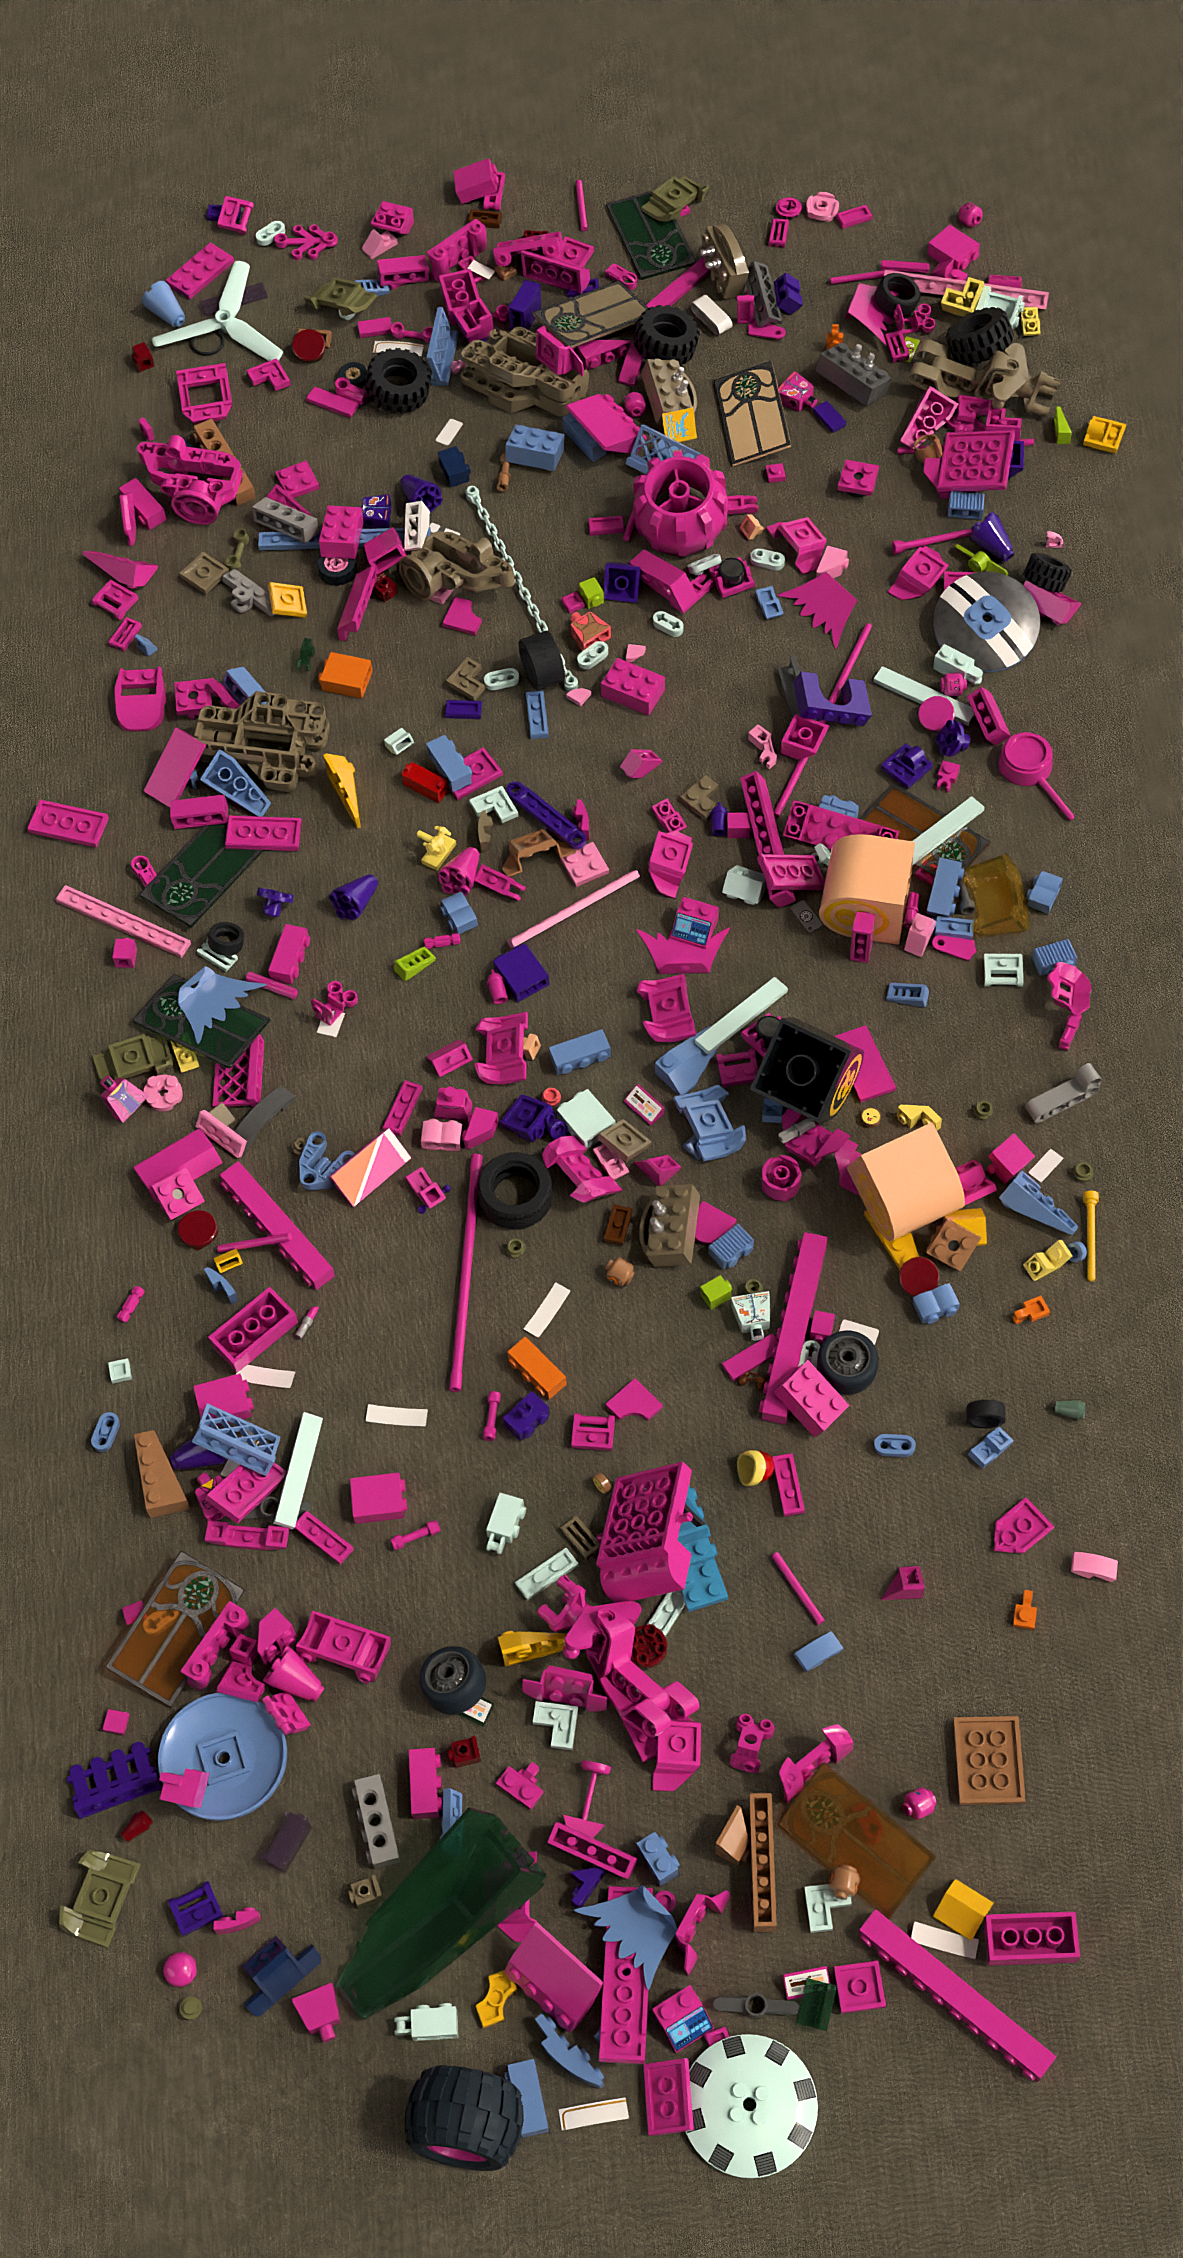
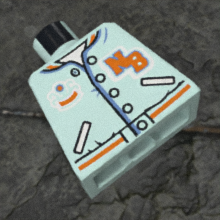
[731,1291,770,1341]

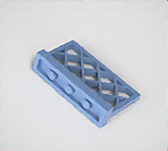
[427,307,459,386]
[625,424,700,488]
[192,1403,281,1476]

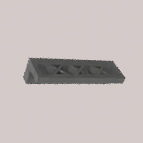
[746,261,783,328]
[777,656,813,720]

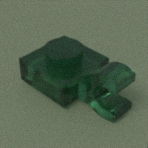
[297,638,315,671]

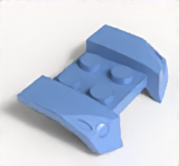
[673,1085,746,1162]

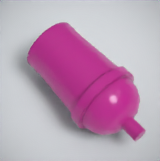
[486,969,508,1004]

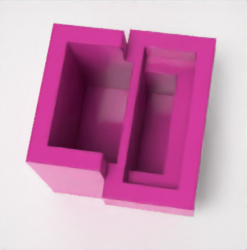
[453,298,493,343]
[986,1133,1035,1184]
[159,1768,210,1808]

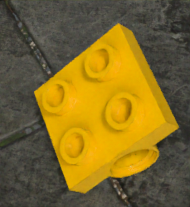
[1083,416,1126,454]

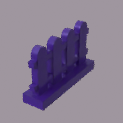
[67,1742,162,1819]

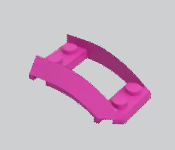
[176,363,232,424]

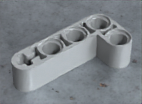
[1025,1063,1102,1123]

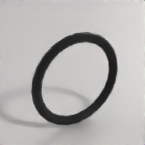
[190,330,225,355]

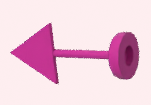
[563,1760,611,1857]

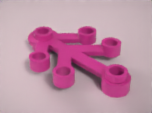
[274,224,338,260]

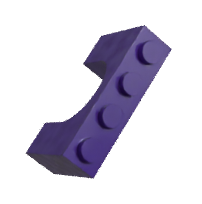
[793,671,872,726]

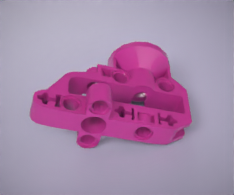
[137,435,243,525]

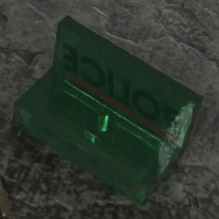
[796,1978,837,2031]

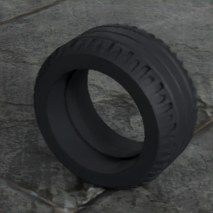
[875,273,920,317]

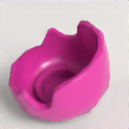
[163,1952,197,1987]

